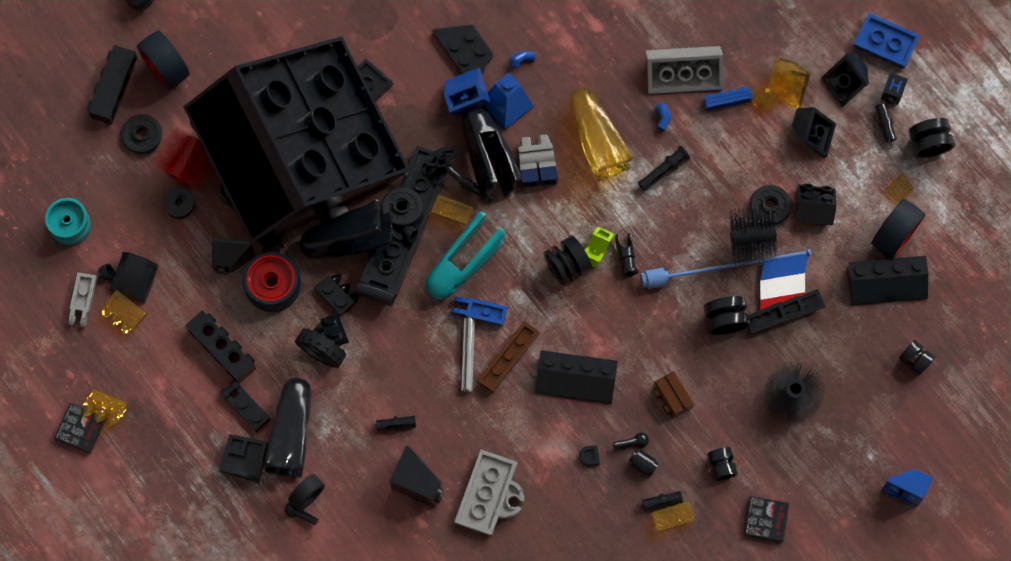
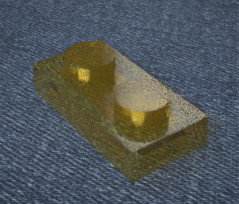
[431,195,473,226]
[652,501,695,533]

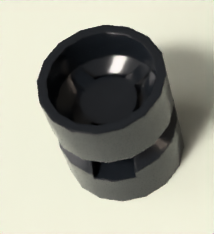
[899,340,936,376]
[707,447,738,481]

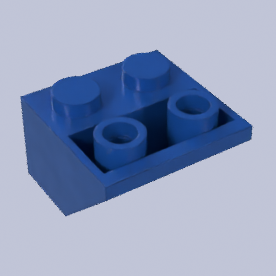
[444,68,491,116]
[881,469,933,507]

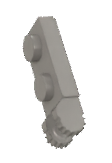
[68,272,98,328]

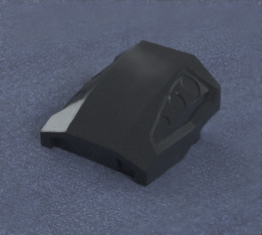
[109,252,159,303]

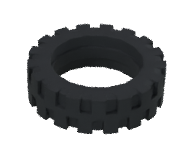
[295,328,347,368]

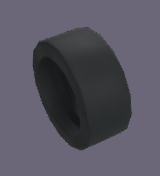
[288,474,325,511]

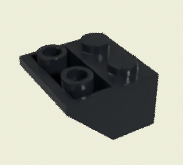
[795,183,837,226]

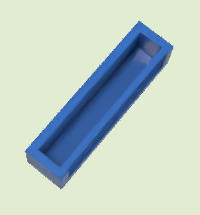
[703,86,753,111]

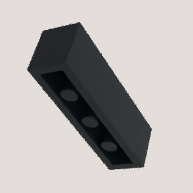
[87,45,138,125]

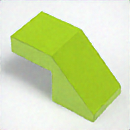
[585,226,615,268]

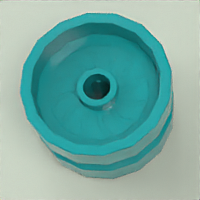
[45,198,91,246]

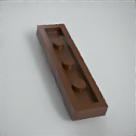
[477,321,540,393]

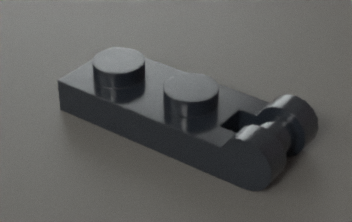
[220,379,271,432]

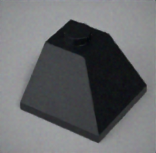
[821,52,869,107]
[792,107,836,158]
[212,237,255,274]

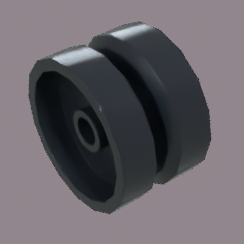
[908,118,956,158]
[703,296,750,335]

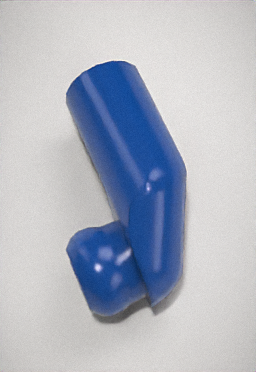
[510,51,536,68]
[655,103,671,132]

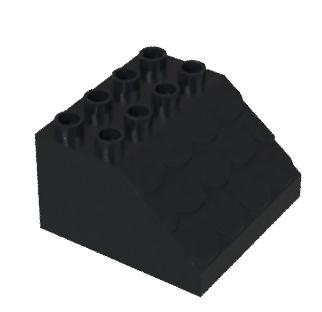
[183,36,410,243]

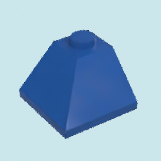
[484,73,533,130]

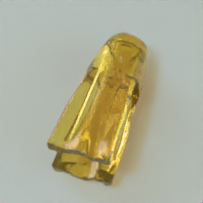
[569,88,633,181]

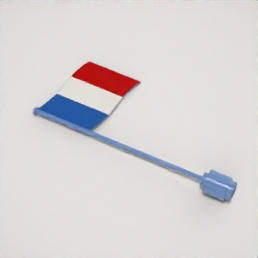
[640,249,812,310]

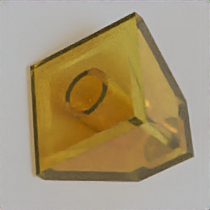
[765,57,811,108]

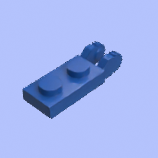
[451,297,508,327]

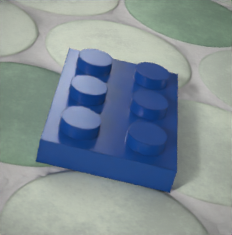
[853,13,920,69]

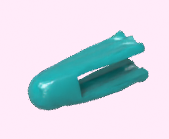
[425,211,505,300]

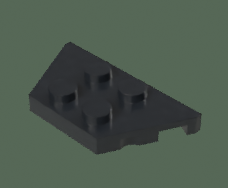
[432,25,493,74]

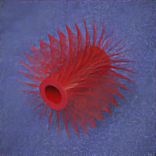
[153,127,212,192]

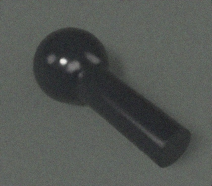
[613,432,649,450]
[284,502,319,525]

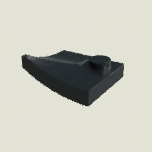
[219,434,268,483]

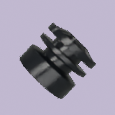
[543,235,592,286]

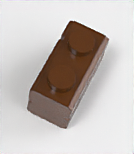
[652,371,694,419]

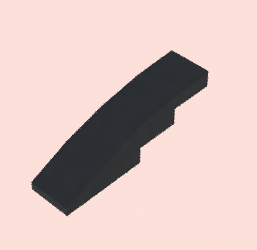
[748,289,826,335]

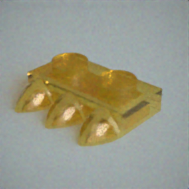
[102,290,147,334]
[83,389,128,427]

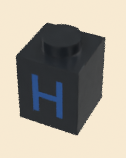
[881,72,908,105]

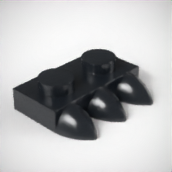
[315,274,359,317]
[313,313,349,346]

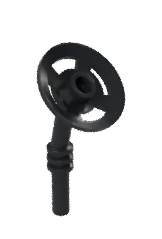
[425,146,494,202]

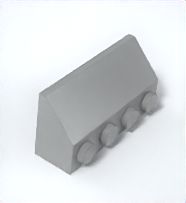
[646,46,723,94]

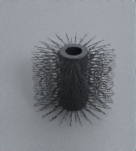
[729,205,778,266]
[763,361,825,425]

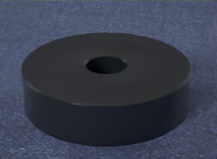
[164,188,195,219]

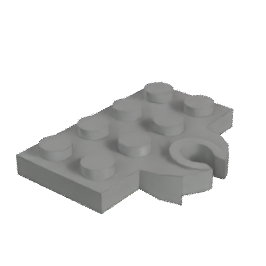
[454,450,524,537]

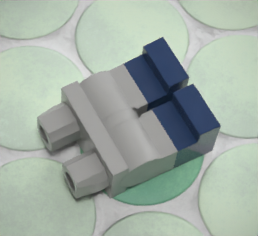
[518,135,558,188]

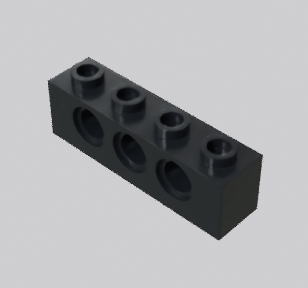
[185,310,256,384]

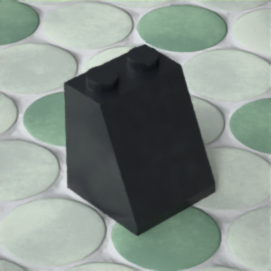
[390,446,444,508]

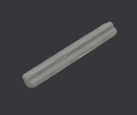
[461,317,475,392]

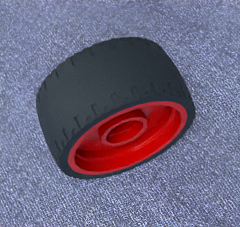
[137,30,190,90]
[871,199,926,258]
[243,252,301,312]

